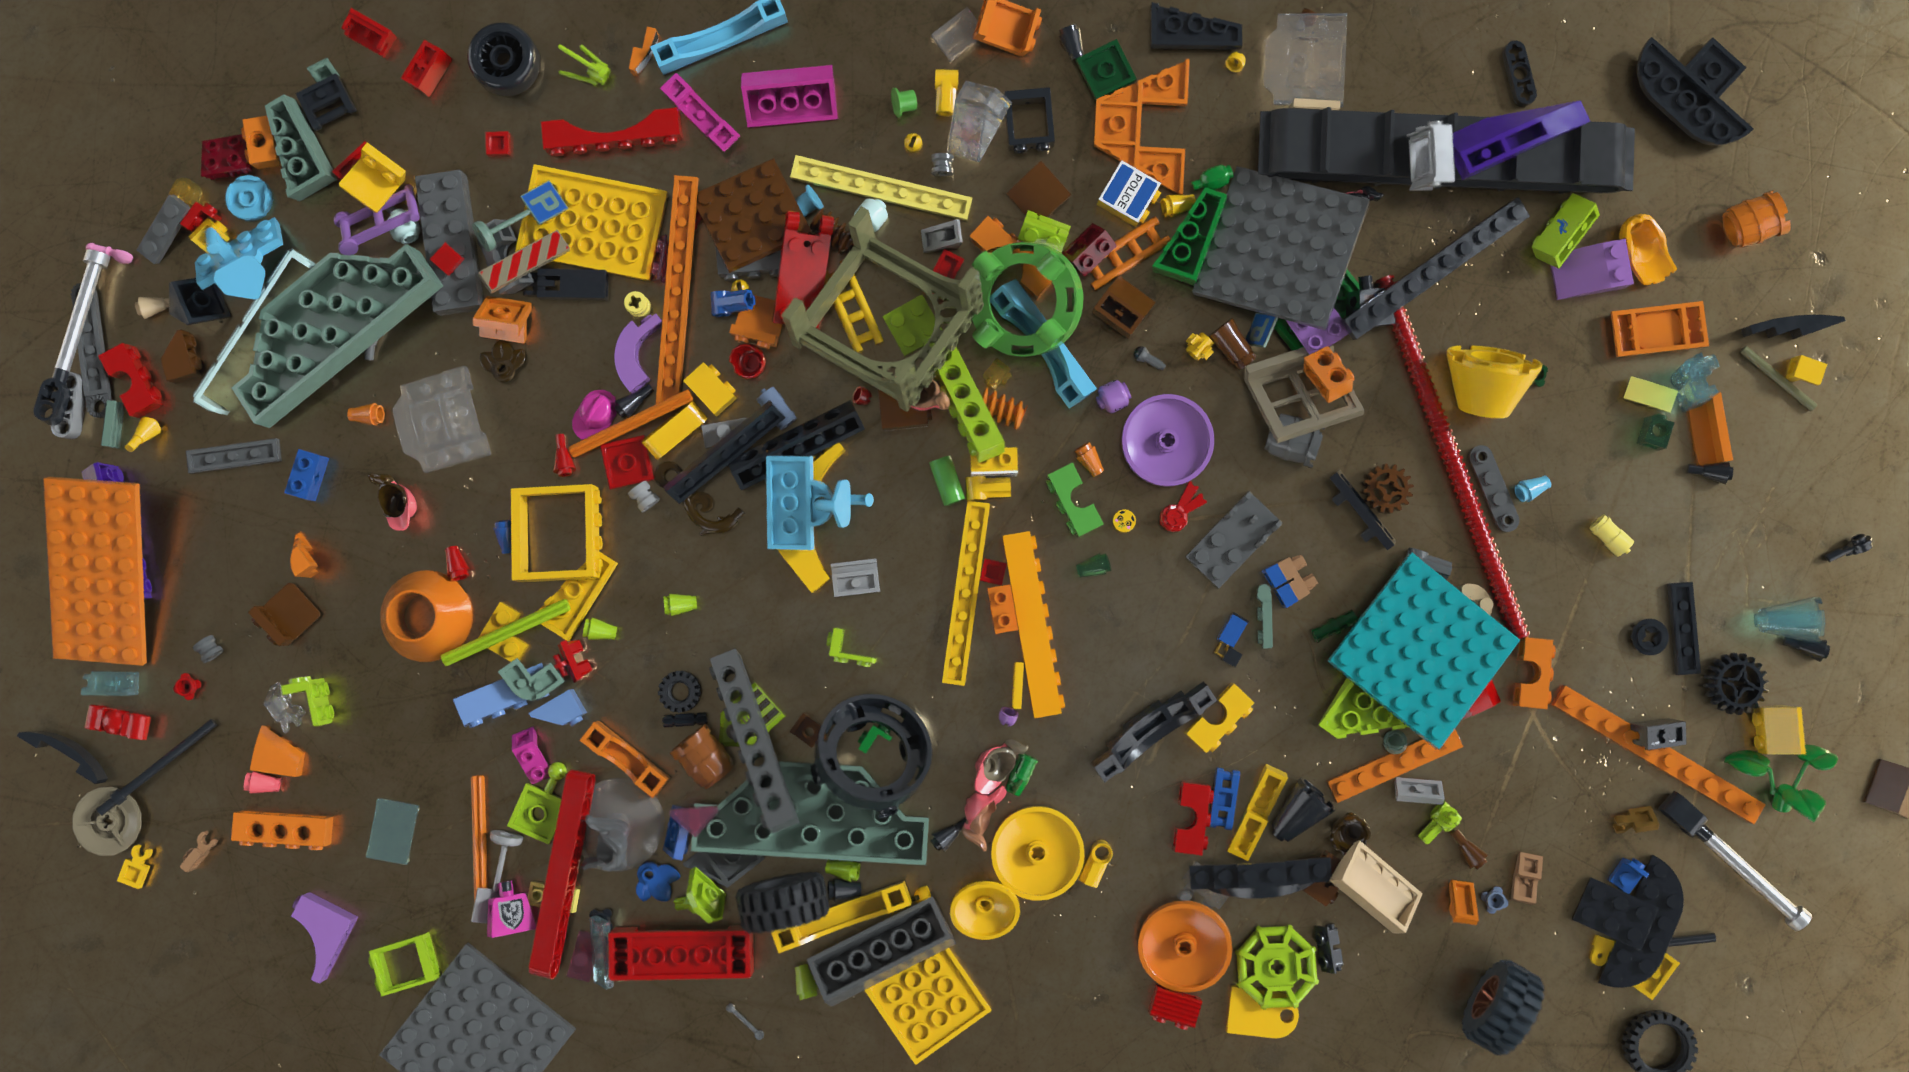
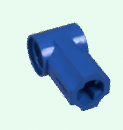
[711,289,755,317]

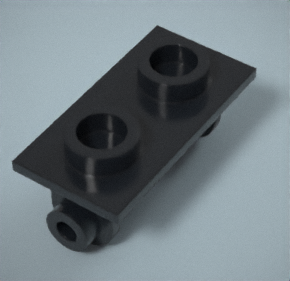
[1314,923,1344,974]

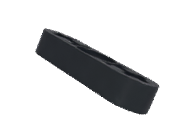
[1502,40,1537,107]

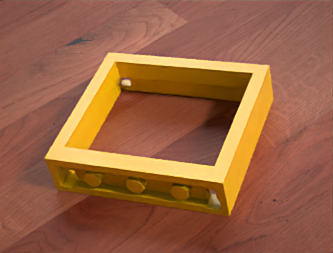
[511,484,603,582]

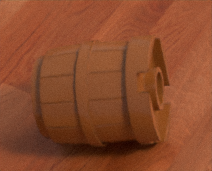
[670,723,734,790]

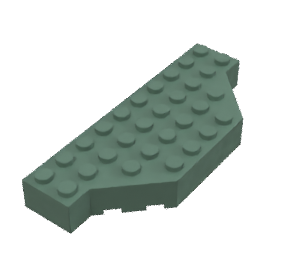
[232,244,443,428]
[691,761,929,865]

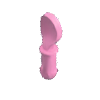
[86,243,133,264]

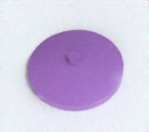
[1121,394,1214,487]

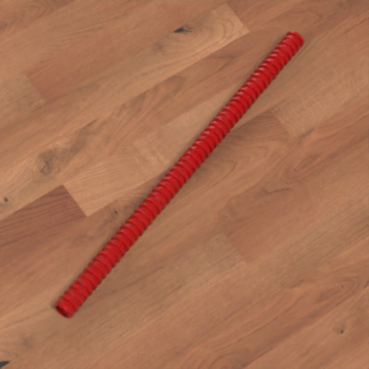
[1374,275,1530,639]

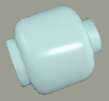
[854,198,888,232]
[387,208,421,244]

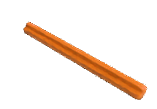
[568,389,693,458]
[471,775,488,903]

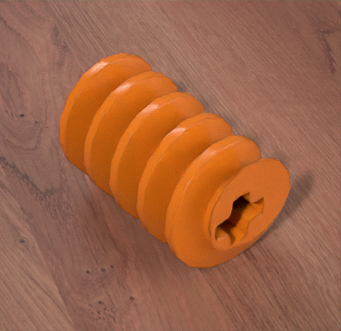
[982,387,1028,430]

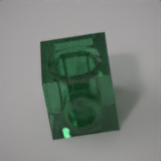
[1636,414,1675,451]

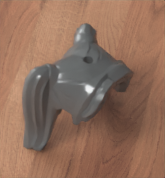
[581,815,631,871]

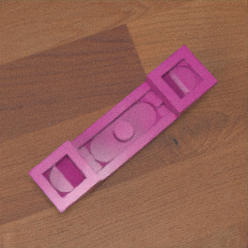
[660,73,740,152]

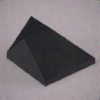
[169,278,231,325]

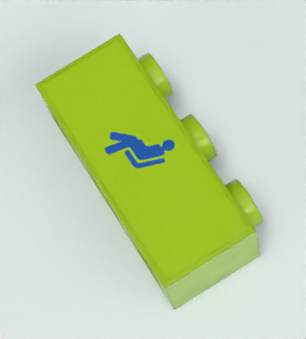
[1532,193,1600,269]

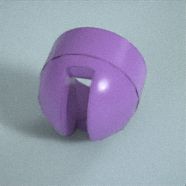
[999,707,1019,727]

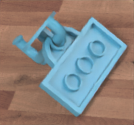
[195,217,283,299]
[766,456,874,550]

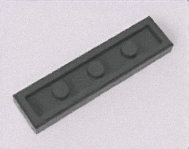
[186,438,282,474]

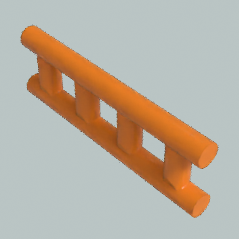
[1090,216,1171,291]

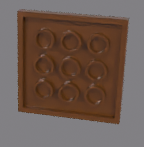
[696,158,812,273]

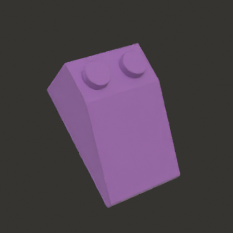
[1551,239,1634,300]

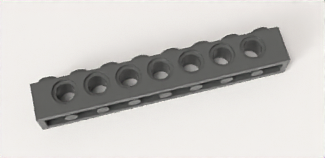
[709,648,800,833]

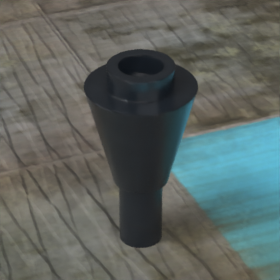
[614,384,654,418]
[1687,462,1734,484]
[1783,636,1830,662]
[930,817,967,852]

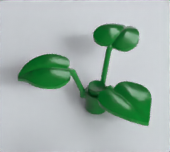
[1724,745,1838,823]

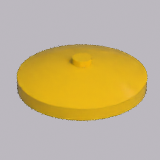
[991,806,1084,900]

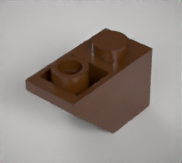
[161,329,202,384]

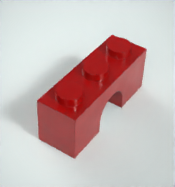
[98,343,164,418]
[1172,781,1214,856]

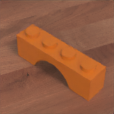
[969,216,1052,301]
[580,721,671,798]

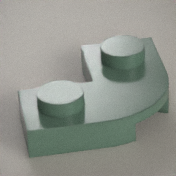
[498,658,565,700]

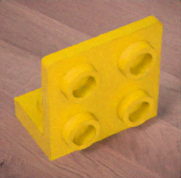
[339,143,406,213]

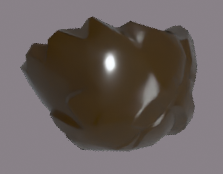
[1331,812,1371,855]

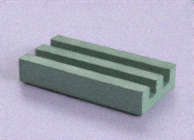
[101,400,125,449]

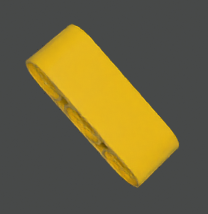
[641,400,708,460]

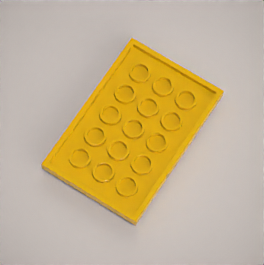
[515,164,669,281]

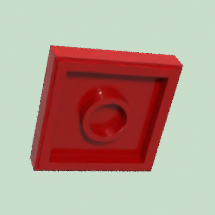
[600,435,655,490]

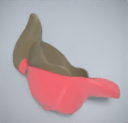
[974,739,1028,794]

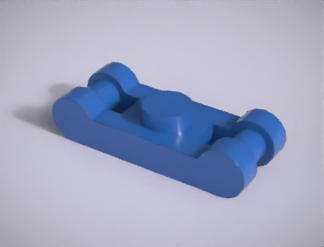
[1210,767,1240,830]

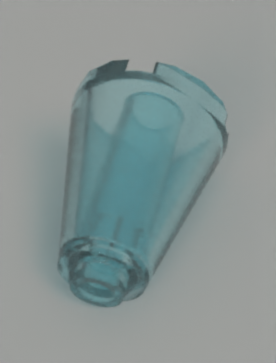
[1754,597,1825,643]

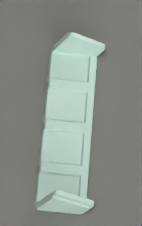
[193,248,316,415]

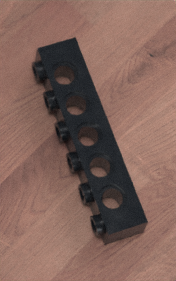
[728,400,865,491]

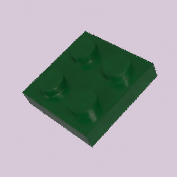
[1076,39,1137,101]

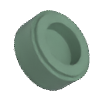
[1383,730,1407,754]

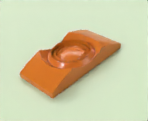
[1610,301,1709,357]

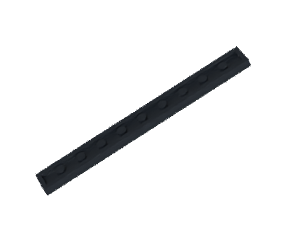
[1341,197,1530,340]

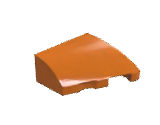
[290,532,318,578]
[250,725,305,777]

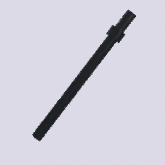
[96,719,217,816]

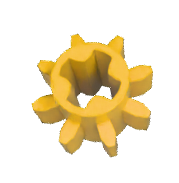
[1186,332,1214,361]

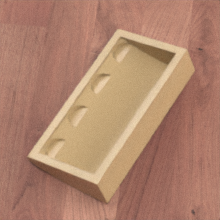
[1330,841,1423,934]

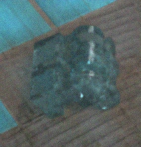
[1670,353,1720,413]

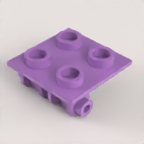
[1286,308,1348,355]

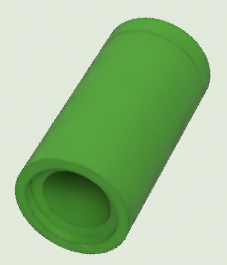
[929,455,966,506]

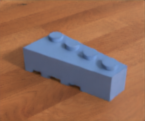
[453,663,549,728]

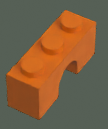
[1513,637,1556,709]

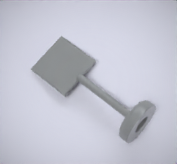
[471,830,523,923]

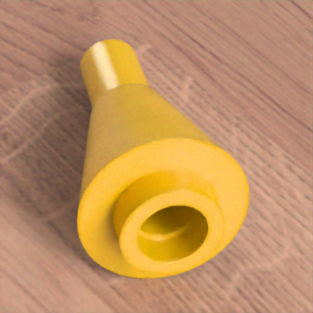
[125,417,161,452]

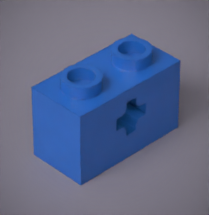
[284,449,329,501]

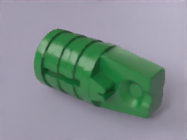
[1005,753,1038,796]

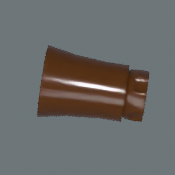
[1208,318,1256,370]

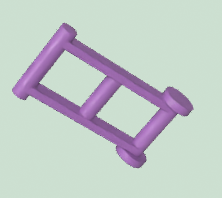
[334,185,420,256]

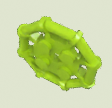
[1235,924,1319,1010]

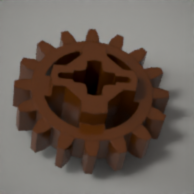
[1362,464,1414,514]

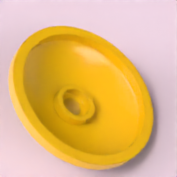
[950,881,1020,940]

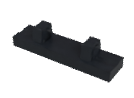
[1330,469,1396,550]

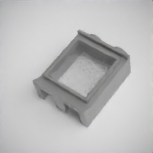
[1407,121,1455,191]

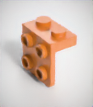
[729,295,783,349]

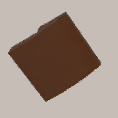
[1006,161,1071,218]

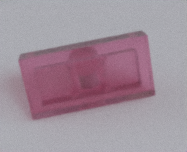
[567,930,603,982]

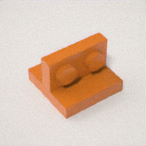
[473,296,532,344]

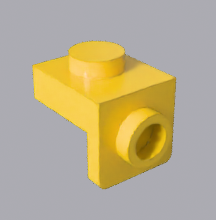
[189,218,230,254]

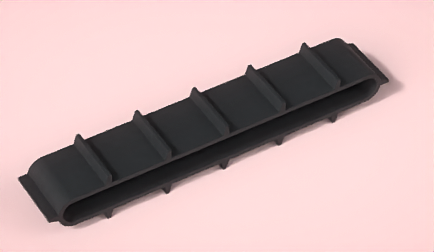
[1258,107,1635,194]

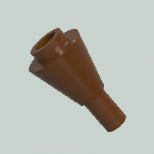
[1451,829,1488,870]

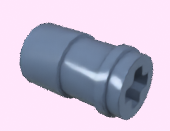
[756,387,797,431]

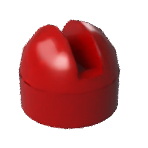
[853,386,872,406]

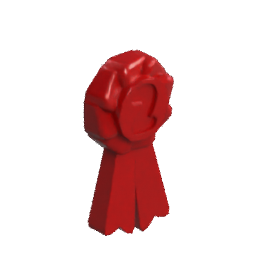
[1160,481,1207,532]

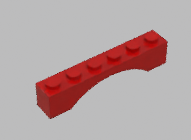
[541,107,683,157]

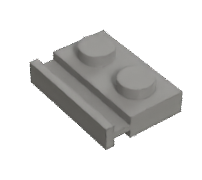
[831,559,880,597]

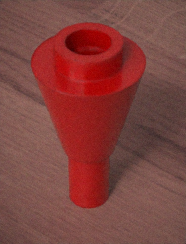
[553,434,576,477]

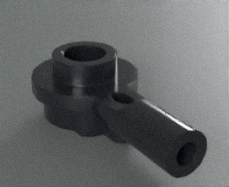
[1825,534,1873,562]

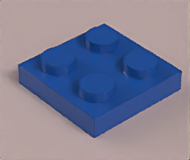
[663,805,693,860]

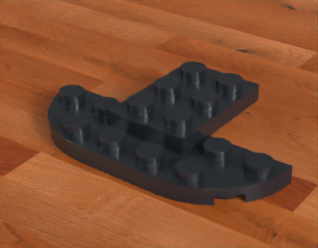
[1637,37,1754,146]
[1572,855,1684,988]

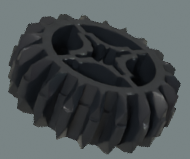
[1703,653,1769,715]

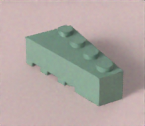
[265,94,337,201]

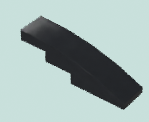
[1741,314,1846,339]

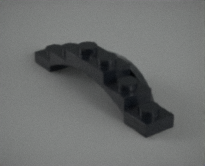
[1091,681,1217,782]
[1189,857,1332,899]

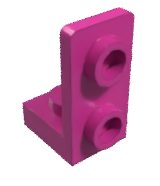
[512,727,550,784]

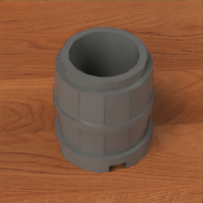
[1264,413,1325,468]

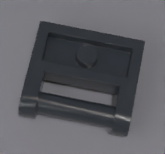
[295,73,357,131]

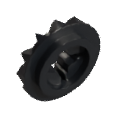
[1630,619,1669,655]

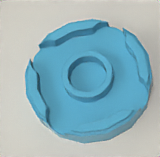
[225,175,273,221]

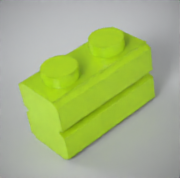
[1018,210,1071,253]

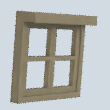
[1244,344,1364,443]

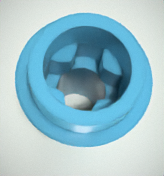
[1514,475,1551,502]

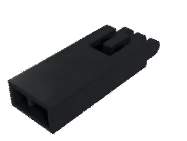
[523,269,609,301]

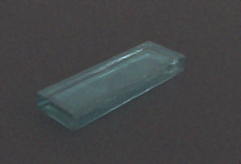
[590,915,614,990]

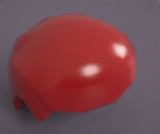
[729,344,766,379]

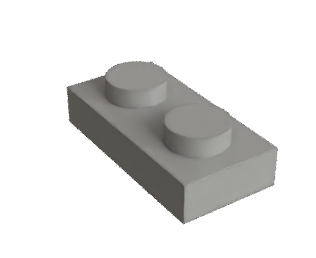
[1394,777,1445,805]

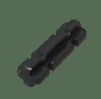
[662,712,708,728]

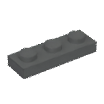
[137,195,191,264]

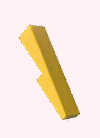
[1227,764,1288,861]

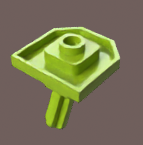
[673,866,726,923]

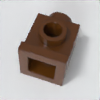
[789,712,827,748]

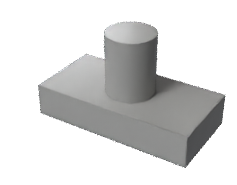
[701,418,747,449]

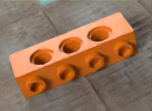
[231,810,334,850]

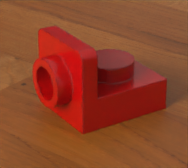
[180,201,222,232]

